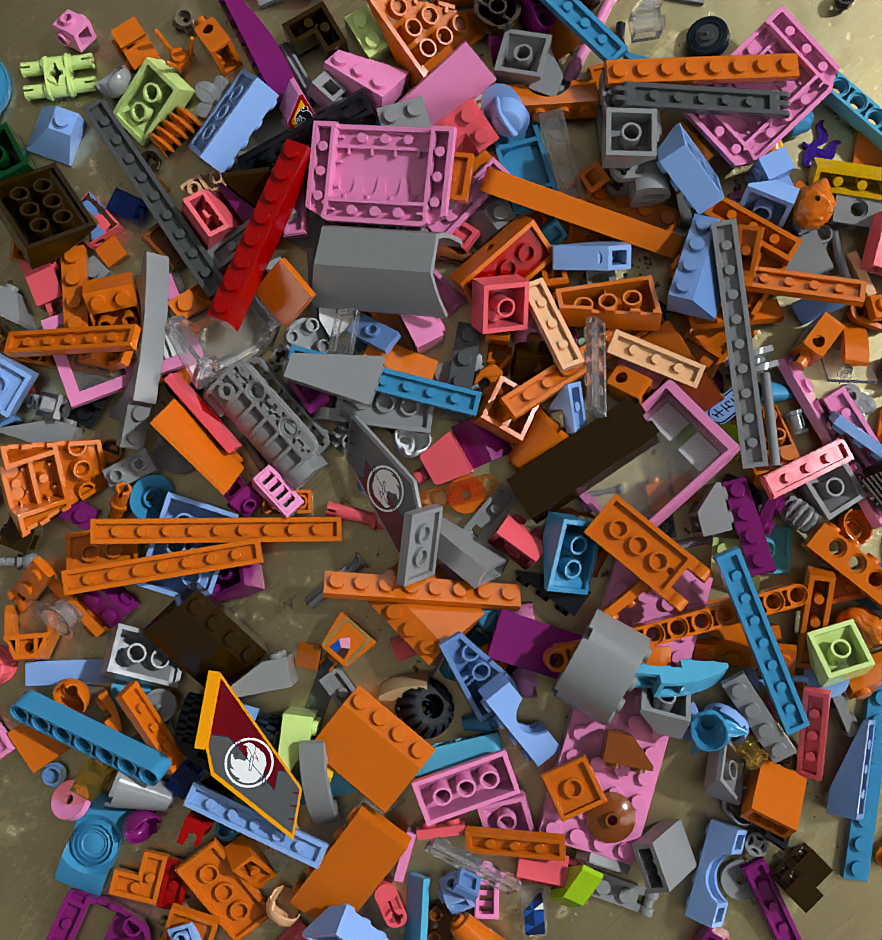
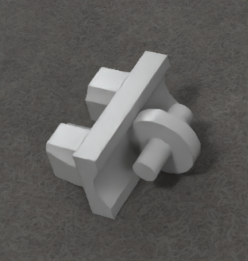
[27,392,72,420]

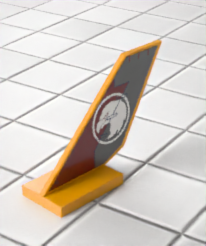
[194,670,302,840]

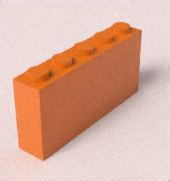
[290,802,412,920]

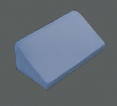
[790,299,847,326]

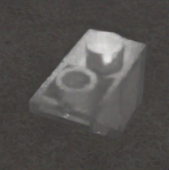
[628,0,666,43]

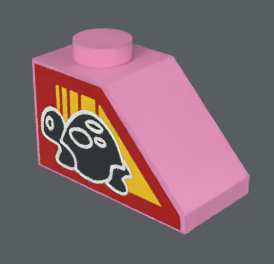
[279,77,315,130]

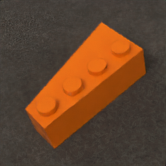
[555,275,662,331]

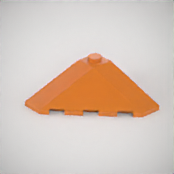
[366,0,487,88]

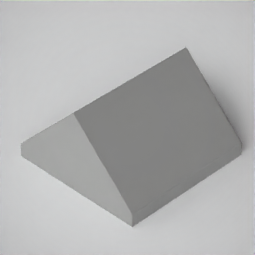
[703,741,746,805]

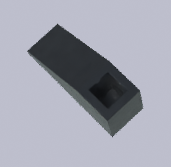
[514,569,591,616]

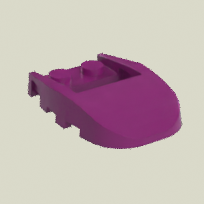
[46,888,151,940]

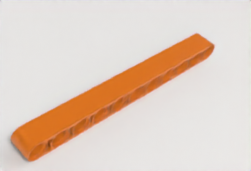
[543,583,809,672]

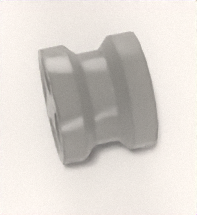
[743,827,770,857]

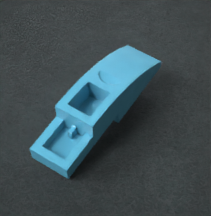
[634,659,729,697]

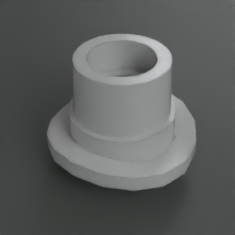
[146,688,177,722]

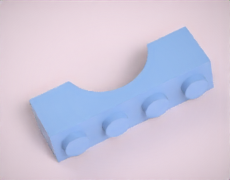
[477,671,561,767]
[685,819,748,928]

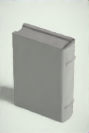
[770,230,834,298]

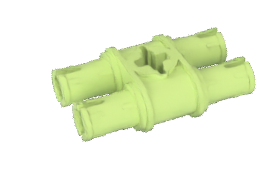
[20,52,98,101]

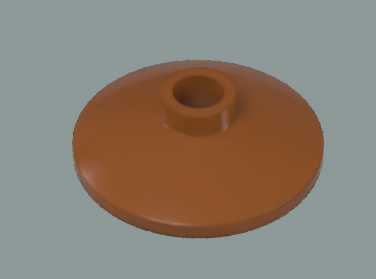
[586,792,636,843]

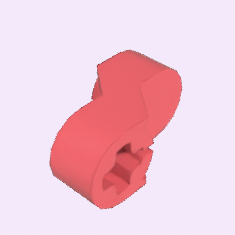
[373,876,407,928]

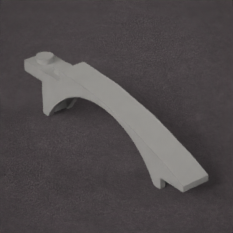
[109,251,169,450]

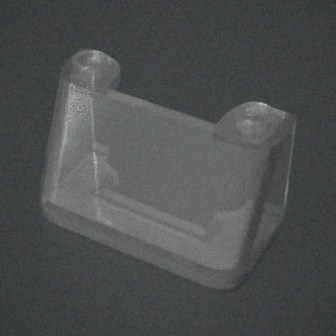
[165,294,281,389]

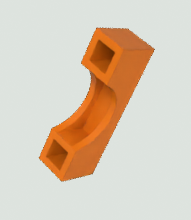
[506,79,599,122]

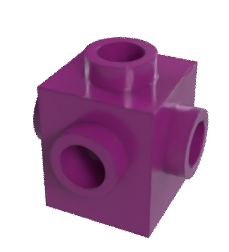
[223,476,264,517]

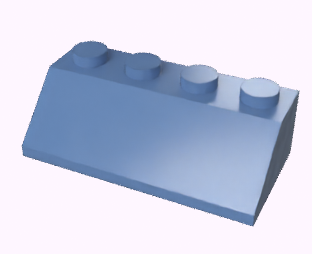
[666,213,721,321]

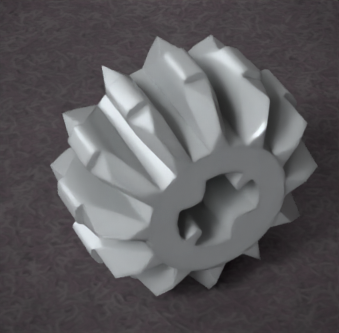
[778,495,821,534]

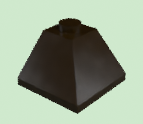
[221,167,272,208]

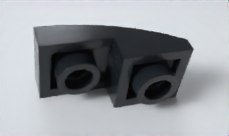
[175,736,210,772]

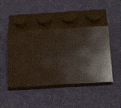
[0,162,97,269]
[142,580,267,688]

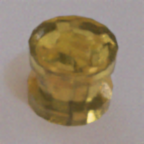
[736,738,769,770]

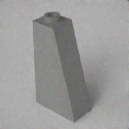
[282,353,386,408]
[437,517,510,588]

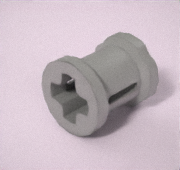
[782,409,809,436]

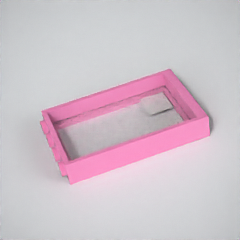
[579,378,741,527]

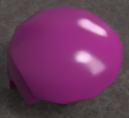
[122,810,162,844]

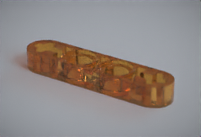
[419,474,499,508]

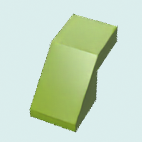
[550,864,604,908]

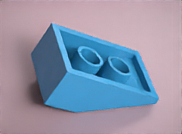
[543,511,599,595]

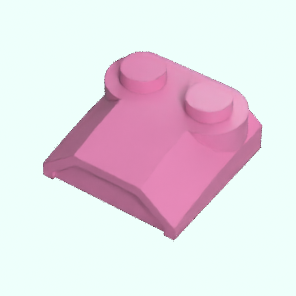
[477,789,536,832]

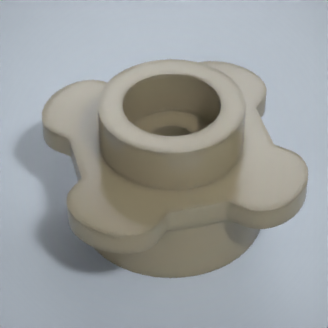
[172,7,199,34]

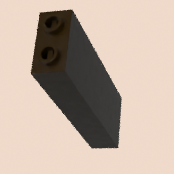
[506,397,660,524]

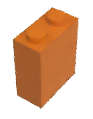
[740,757,807,839]

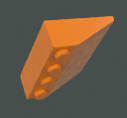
[150,397,245,495]
[366,562,486,666]
[315,685,436,813]

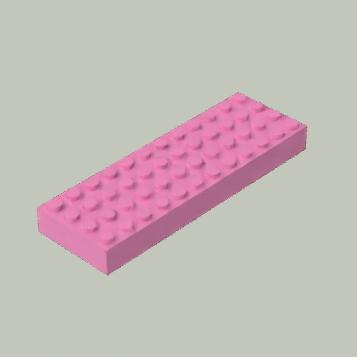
[535,558,713,865]

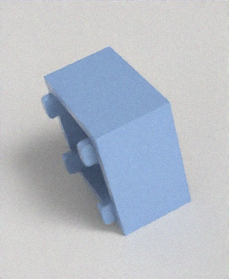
[0,351,39,418]

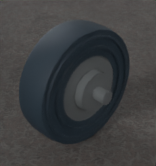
[686,16,730,57]

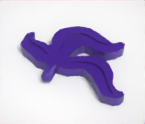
[802,120,841,169]

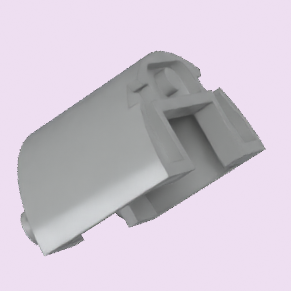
[550,609,652,725]

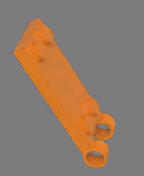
[584,494,713,612]

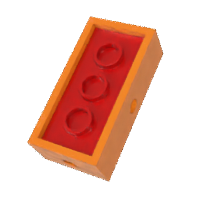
[449,213,552,306]

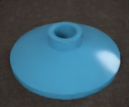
[129,474,175,518]

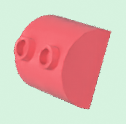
[488,514,544,570]

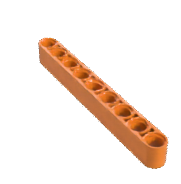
[480,166,686,259]

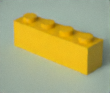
[807,157,882,200]

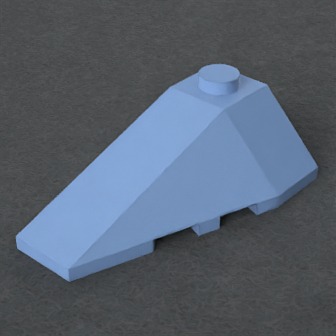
[438,631,522,722]

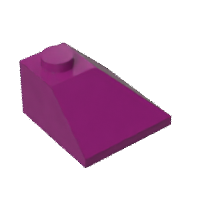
[212,563,265,601]

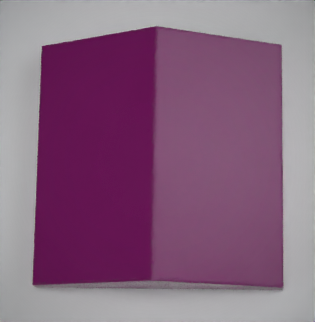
[451,417,512,469]

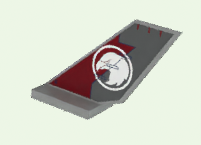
[346,411,443,586]

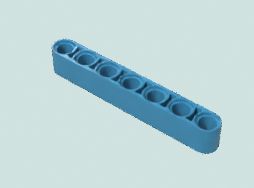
[9,690,171,786]

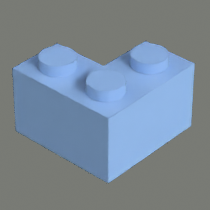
[746,146,795,186]

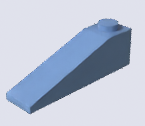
[825,719,876,820]

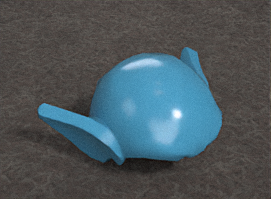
[690,709,748,756]

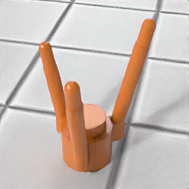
[153,28,195,74]

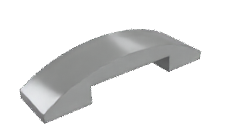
[299,740,340,824]

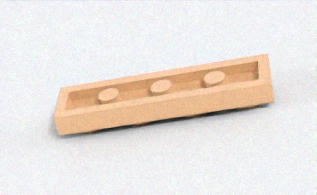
[528,277,585,373]
[605,329,706,389]

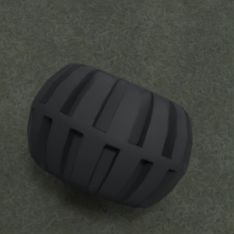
[395,678,455,739]

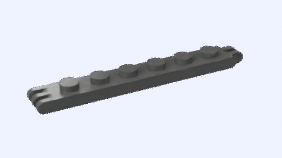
[612,81,790,119]

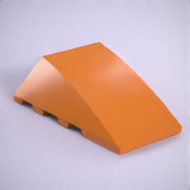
[0,438,109,538]

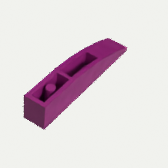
[218,0,300,114]

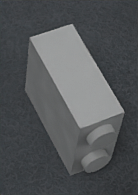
[632,819,697,893]

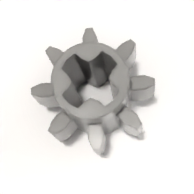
[268,344,288,373]
[330,423,349,453]

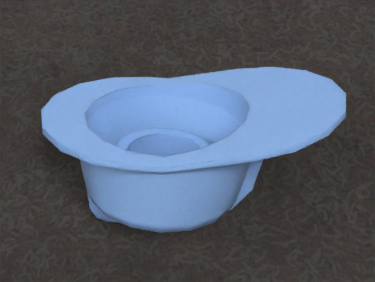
[481,83,530,137]

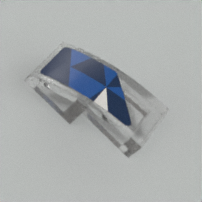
[519,883,548,938]

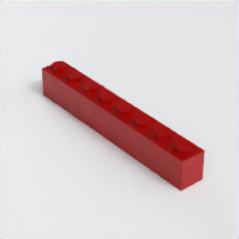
[207,139,311,332]

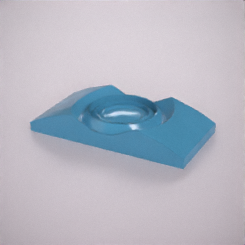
[493,121,558,216]
[54,786,136,896]

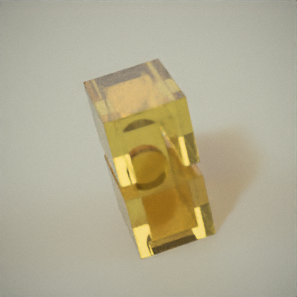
[70,758,117,802]

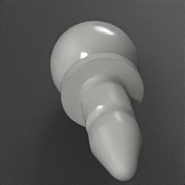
[0,553,38,570]

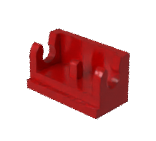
[176,810,215,847]

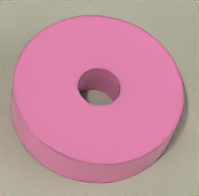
[51,780,92,821]

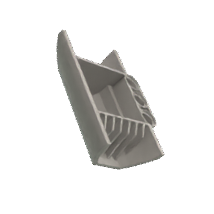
[312,224,463,318]

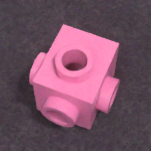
[52,9,97,53]

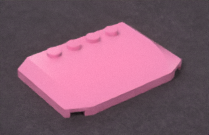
[682,5,840,168]
[305,121,457,228]

